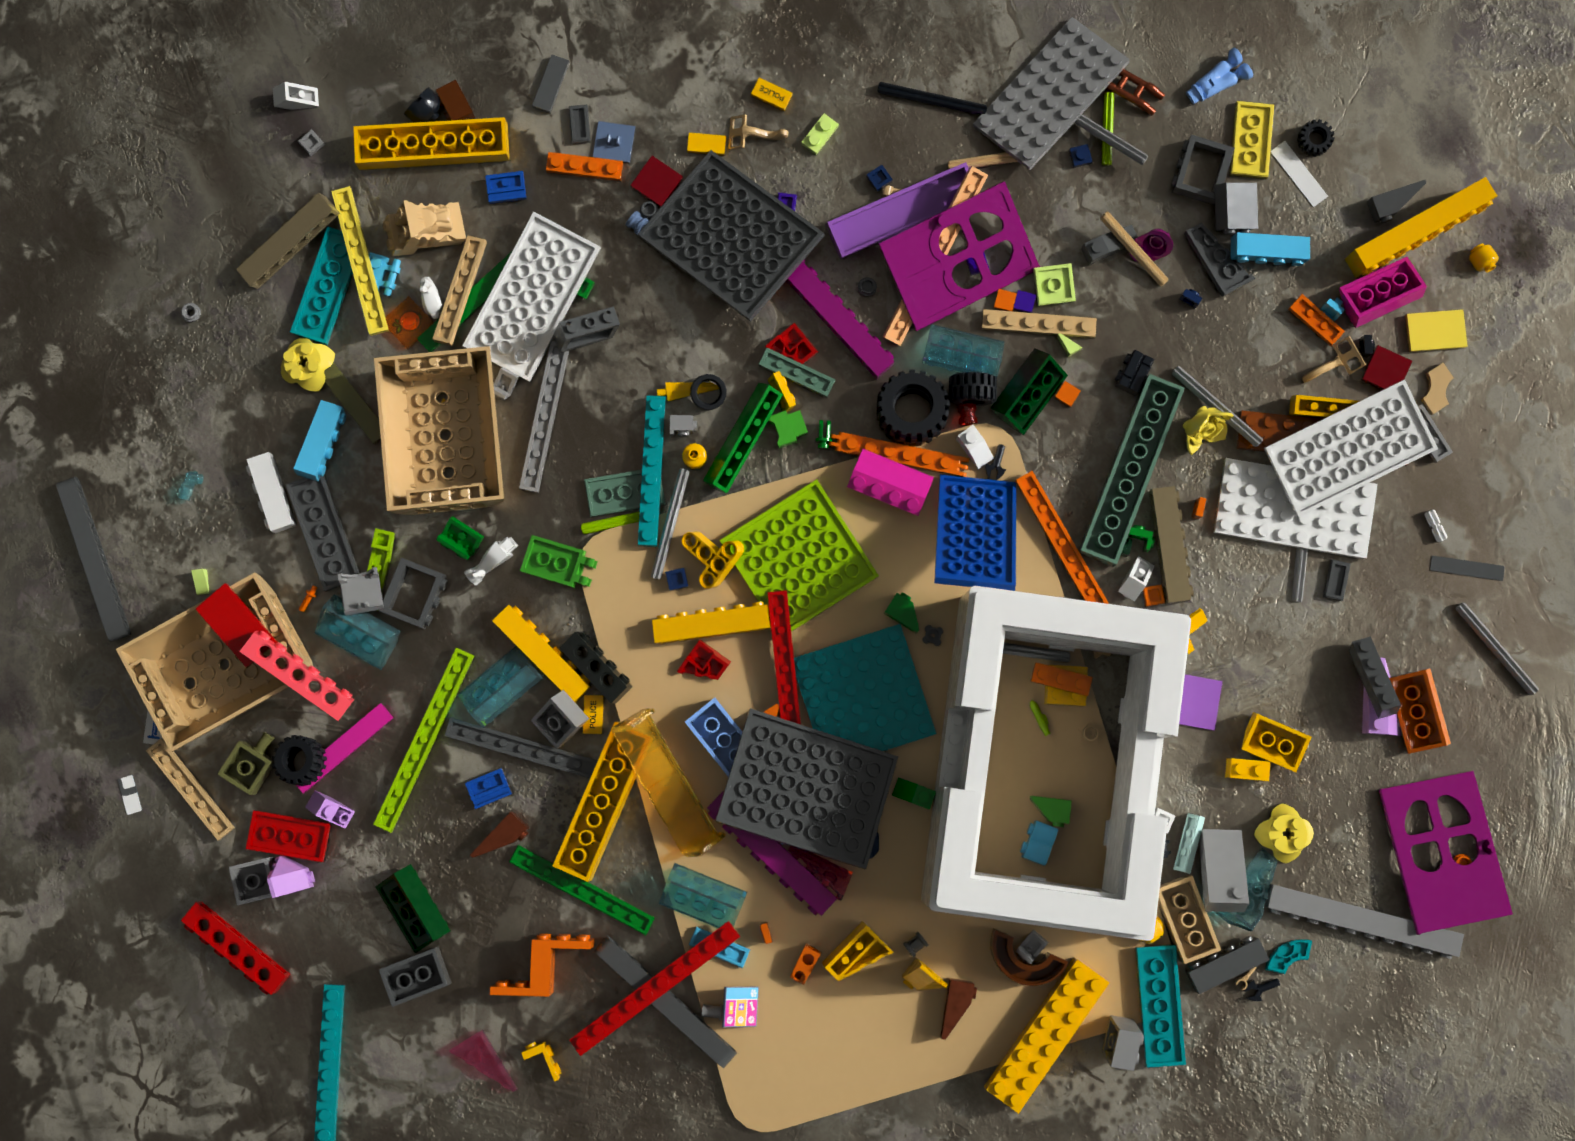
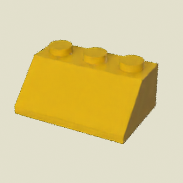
[1241,712,1312,772]

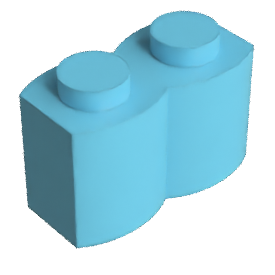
[1020,820,1059,866]

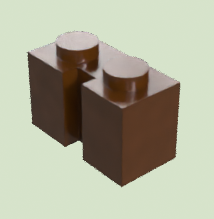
[436,80,475,121]

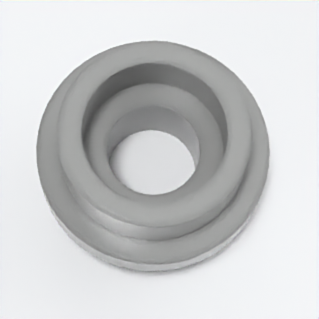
[181,303,201,322]

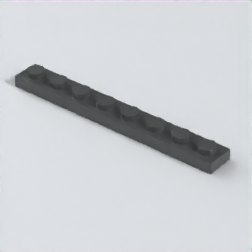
[445,717,598,778]

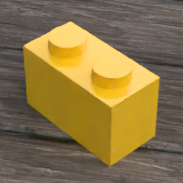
[1225,758,1270,781]

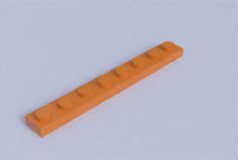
[1015,471,1109,604]

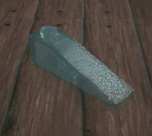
[1215,848,1278,931]

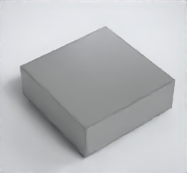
[298,129,325,156]

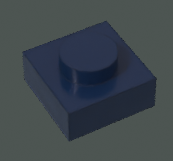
[1069,144,1093,168]
[866,165,893,192]
[1179,289,1202,309]
[665,568,688,591]

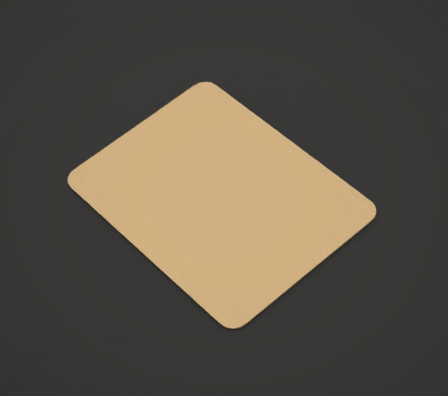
[581,423,1180,1132]

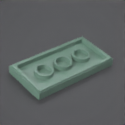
[584,470,666,517]

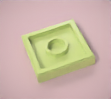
[1033,263,1076,306]

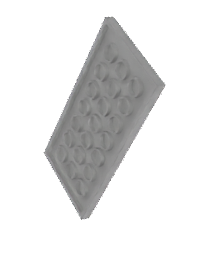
[973,17,1129,170]

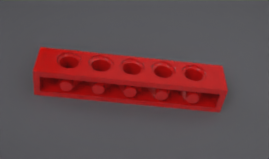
[181,901,291,995]

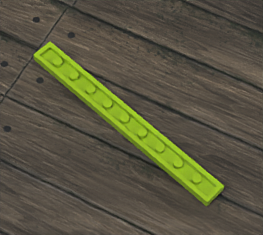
[373,648,474,833]

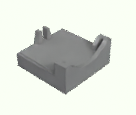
[338,567,384,616]

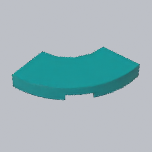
[1265,939,1312,974]

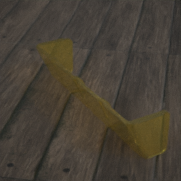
[612,708,726,857]

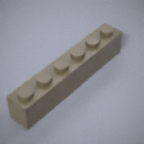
[237,193,340,289]
[1149,486,1194,604]

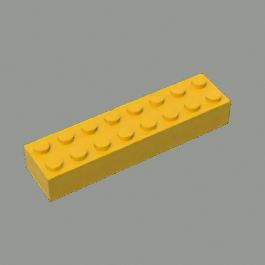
[353,117,510,170]
[1345,177,1497,278]
[553,722,653,882]
[984,957,1109,1114]

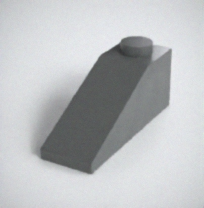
[1367,180,1426,223]
[1081,225,1138,266]

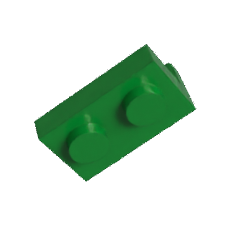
[436,516,484,560]

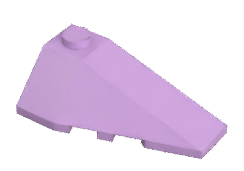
[1362,658,1402,736]
[267,856,315,898]

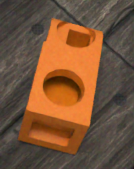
[790,944,821,985]

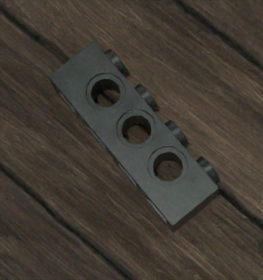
[560,632,633,704]

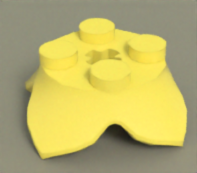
[281,338,335,392]
[1183,406,1234,455]
[1254,804,1314,863]

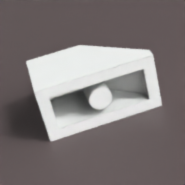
[273,82,319,110]
[956,425,994,470]
[1118,556,1154,602]

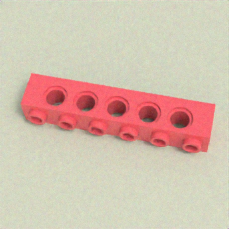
[240,631,355,721]

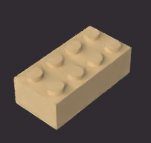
[1158,875,1221,964]

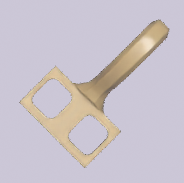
[728,114,789,150]
[1302,336,1366,383]

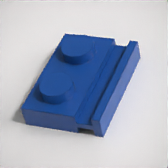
[485,171,527,204]
[465,768,512,809]

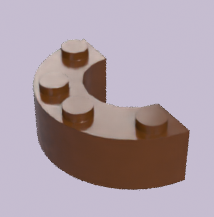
[990,928,1068,986]

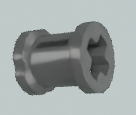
[903,932,929,957]

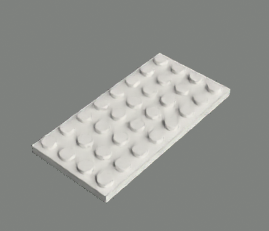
[462,211,601,382]
[1264,380,1438,517]
[1213,458,1378,559]

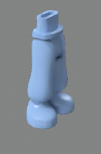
[1186,48,1253,104]

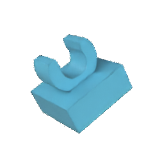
[1320,297,1345,322]

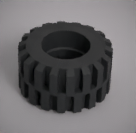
[949,372,997,406]
[272,735,327,786]

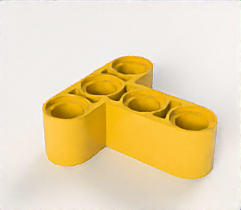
[681,531,744,589]

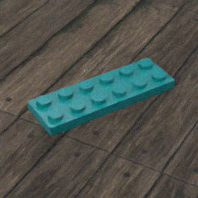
[290,227,353,345]
[1136,945,1186,1068]

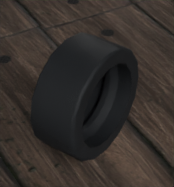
[690,374,727,410]

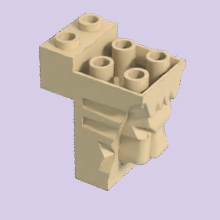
[383,200,466,256]

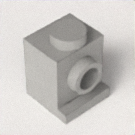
[670,415,697,437]

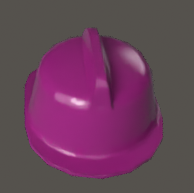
[1130,229,1173,262]

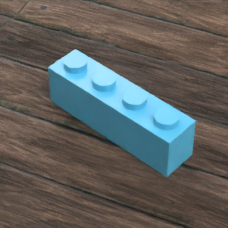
[1231,232,1310,266]
[293,400,347,481]

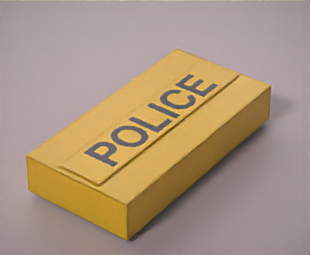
[751,78,793,111]
[583,695,604,734]

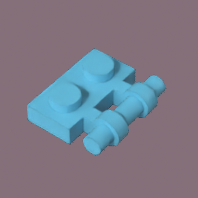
[369,252,401,297]

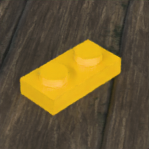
[768,371,796,412]

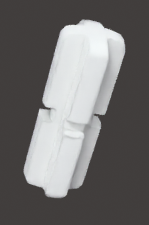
[1424,510,1447,542]

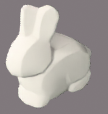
[420,277,443,319]

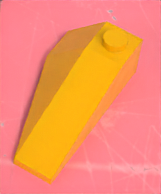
[902,957,948,990]

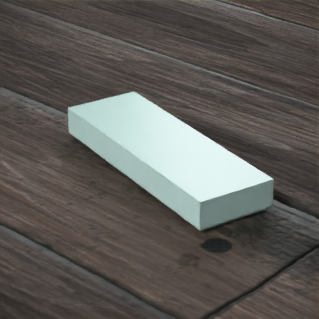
[1173,813,1205,874]

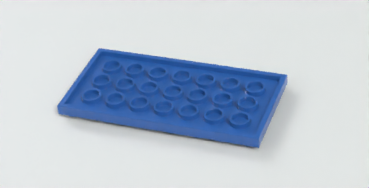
[934,475,1016,591]

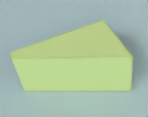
[1057,333,1082,357]
[191,569,209,595]

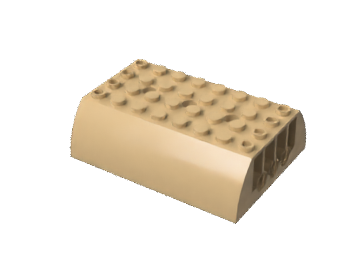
[374,346,504,515]
[116,573,313,752]

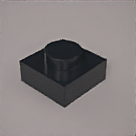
[1359,335,1375,357]

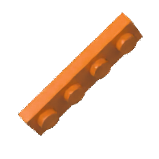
[546,152,623,181]

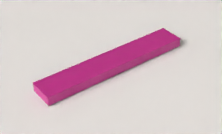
[296,703,394,793]

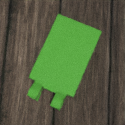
[520,535,598,588]

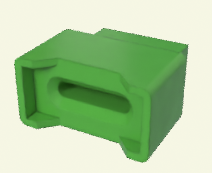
[768,410,808,449]

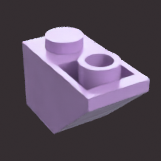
[305,790,355,828]

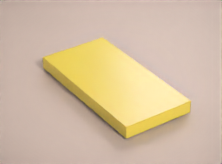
[1230,101,1274,179]

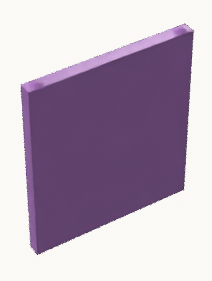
[1179,675,1223,731]

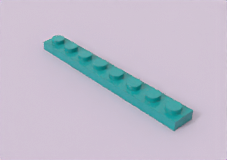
[638,396,666,547]
[314,984,345,1141]

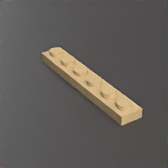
[432,236,487,346]
[982,309,1097,338]
[146,738,235,841]

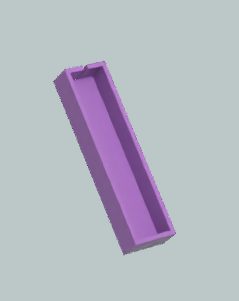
[825,162,969,259]

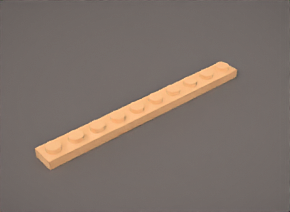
[883,166,988,346]

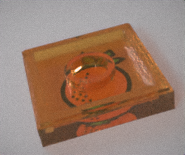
[386,296,434,350]

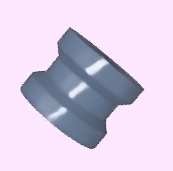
[626,211,649,235]

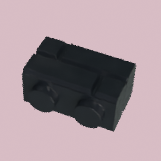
[1115,350,1154,396]

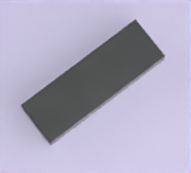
[532,55,570,114]

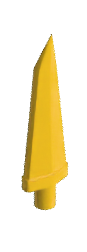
[657,382,719,401]

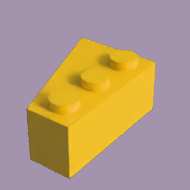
[822,921,894,981]

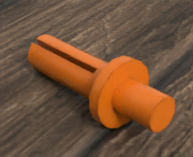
[299,585,318,612]

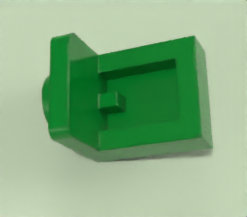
[1128,525,1155,552]

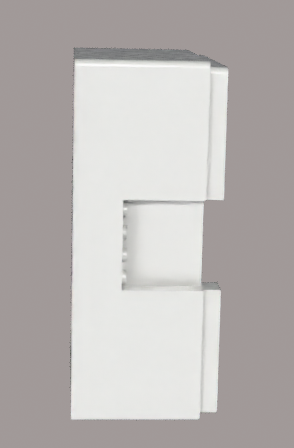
[921,586,1191,941]

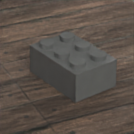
[379,946,452,1007]

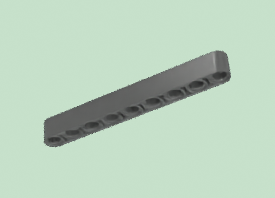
[56,476,131,642]
[594,936,737,1068]

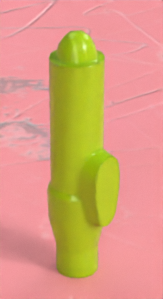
[1029,700,1051,736]

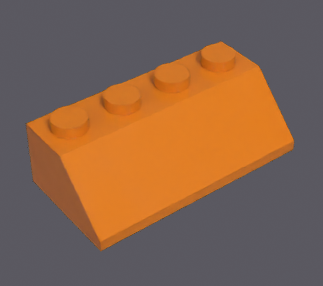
[1389,668,1451,754]

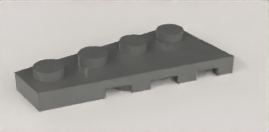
[1184,222,1255,297]

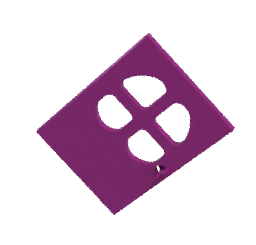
[878,181,1040,331]
[1379,771,1513,935]

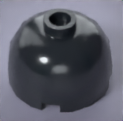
[404,87,440,123]

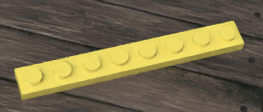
[331,186,389,336]

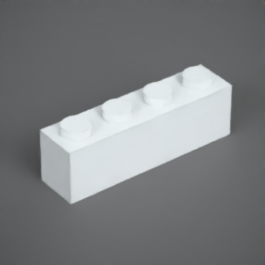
[246,452,297,533]

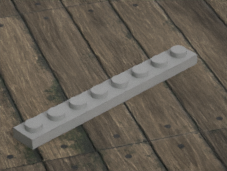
[519,341,569,493]

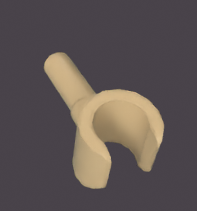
[881,185,903,198]
[1235,967,1256,990]

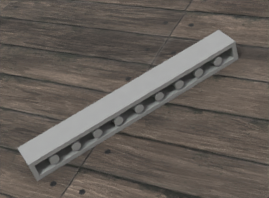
[1264,884,1464,959]

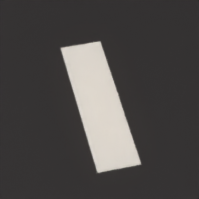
[1270,141,1328,207]

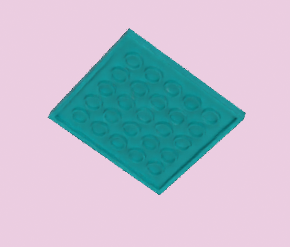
[794,624,937,751]

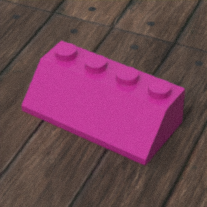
[1339,257,1427,328]
[847,449,934,516]

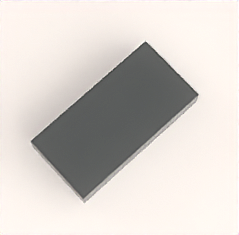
[569,104,591,144]
[1323,559,1351,601]

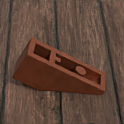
[470,812,530,858]
[940,978,977,1040]

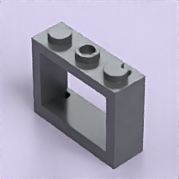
[1171,135,1235,206]
[553,306,620,353]
[379,558,448,629]

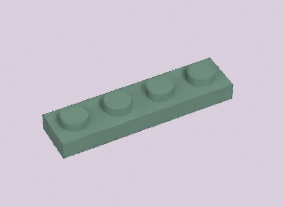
[759,348,835,398]

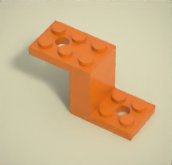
[490,933,595,997]

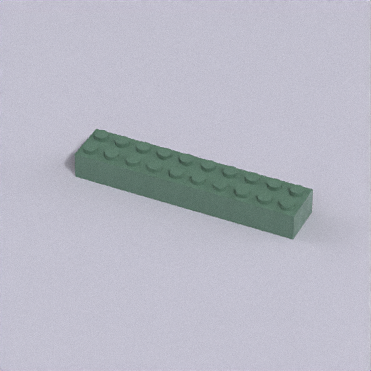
[1078,374,1185,567]

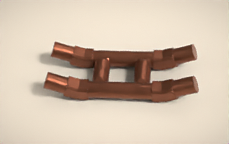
[1105,68,1165,116]

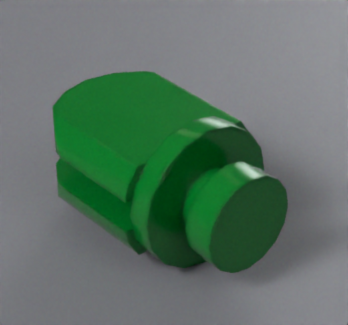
[815,420,832,449]

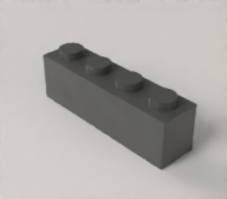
[1349,636,1401,719]
[1185,936,1269,994]

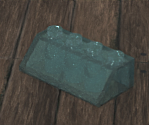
[922,324,1005,378]
[315,594,401,670]
[458,646,543,728]
[659,863,747,928]

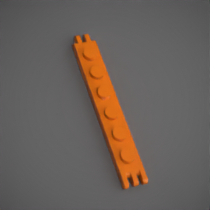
[829,432,970,477]

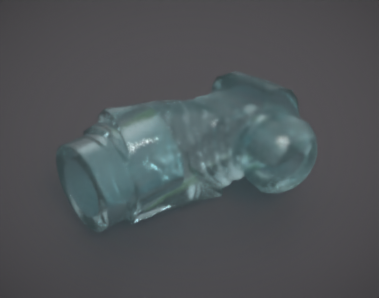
[178,471,204,501]

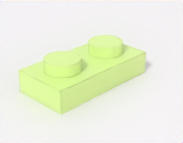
[801,113,839,155]

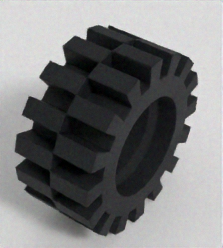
[1297,119,1335,157]

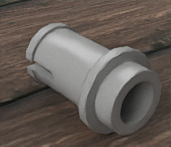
[702,1004,723,1021]

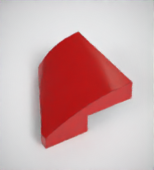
[766,323,818,364]
[677,640,731,680]

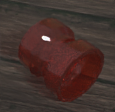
[957,404,978,426]

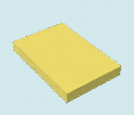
[1405,310,1468,352]

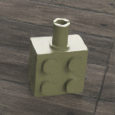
[218,732,275,795]

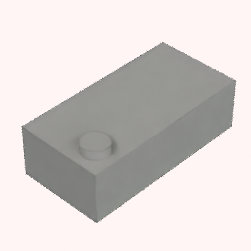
[1199,829,1249,912]

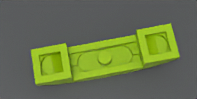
[367,528,395,592]

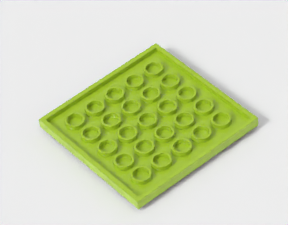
[720,479,879,632]

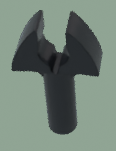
[985,444,1006,480]
[1243,978,1280,1001]

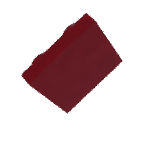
[630,156,683,207]
[1361,345,1412,390]

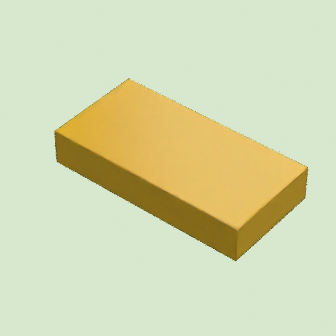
[687,132,726,156]

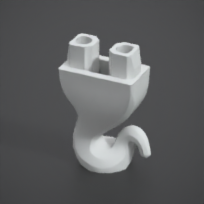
[464,537,518,585]

